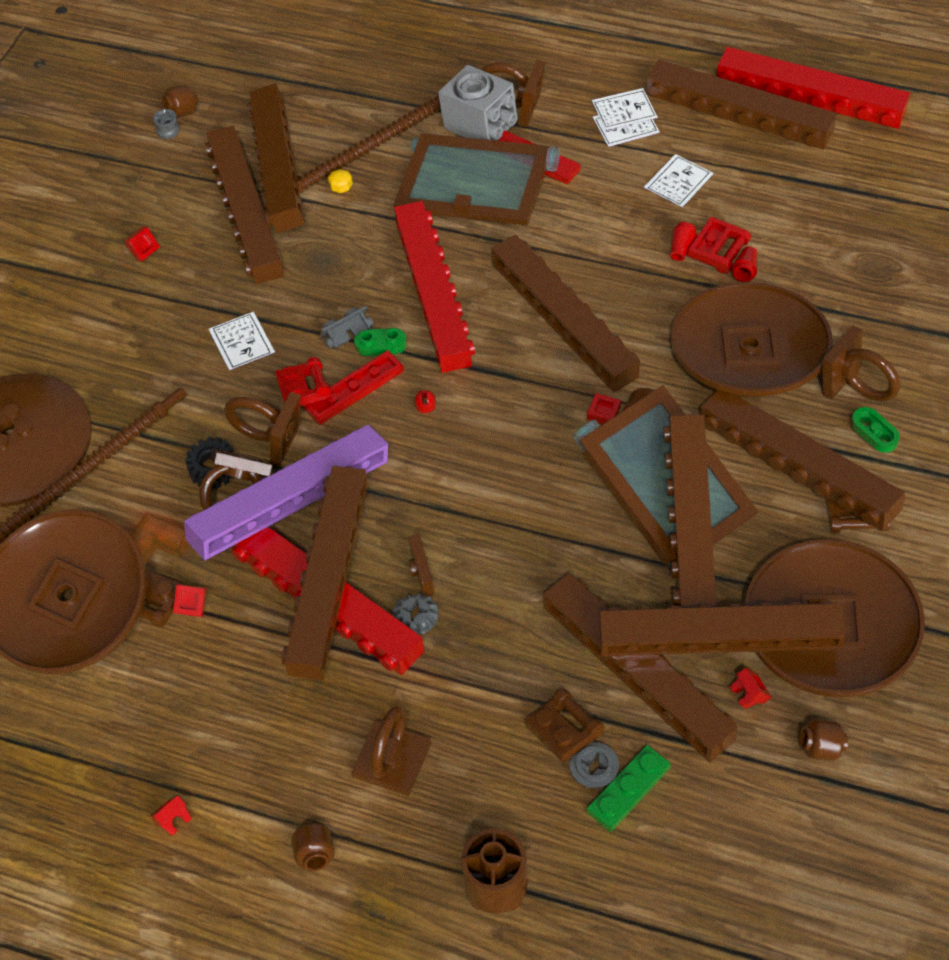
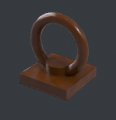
[482,59,546,128]
[823,325,900,401]
[224,392,301,467]
[199,448,272,510]
[351,706,431,796]

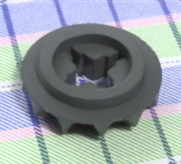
[392,592,438,635]
[570,742,619,790]

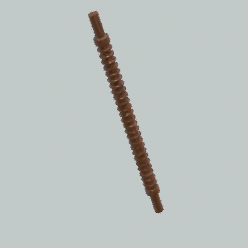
[298,94,441,193]
[0,387,187,544]

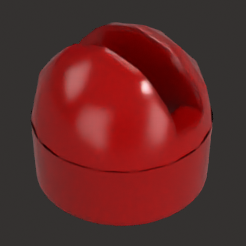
[414,390,436,413]

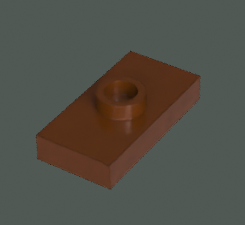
[408,534,434,597]

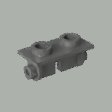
[319,306,374,349]

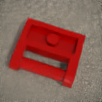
[688,217,751,274]
[275,357,331,406]

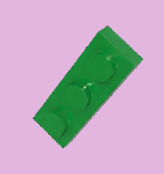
[587,745,671,833]

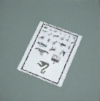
[592,88,658,130]
[593,115,660,147]
[644,154,714,207]
[209,312,275,370]

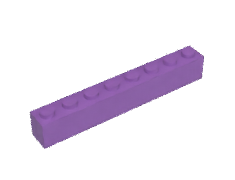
[184,425,388,560]

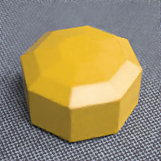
[328,169,353,193]

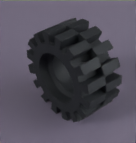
[185,437,234,489]

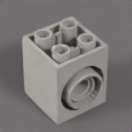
[438,65,518,140]

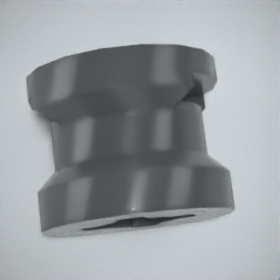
[153,109,180,139]

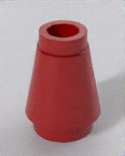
[670,222,697,261]
[732,246,758,282]

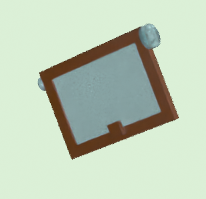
[393,133,560,225]
[573,385,758,568]

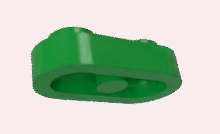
[354,328,407,356]
[851,407,900,453]

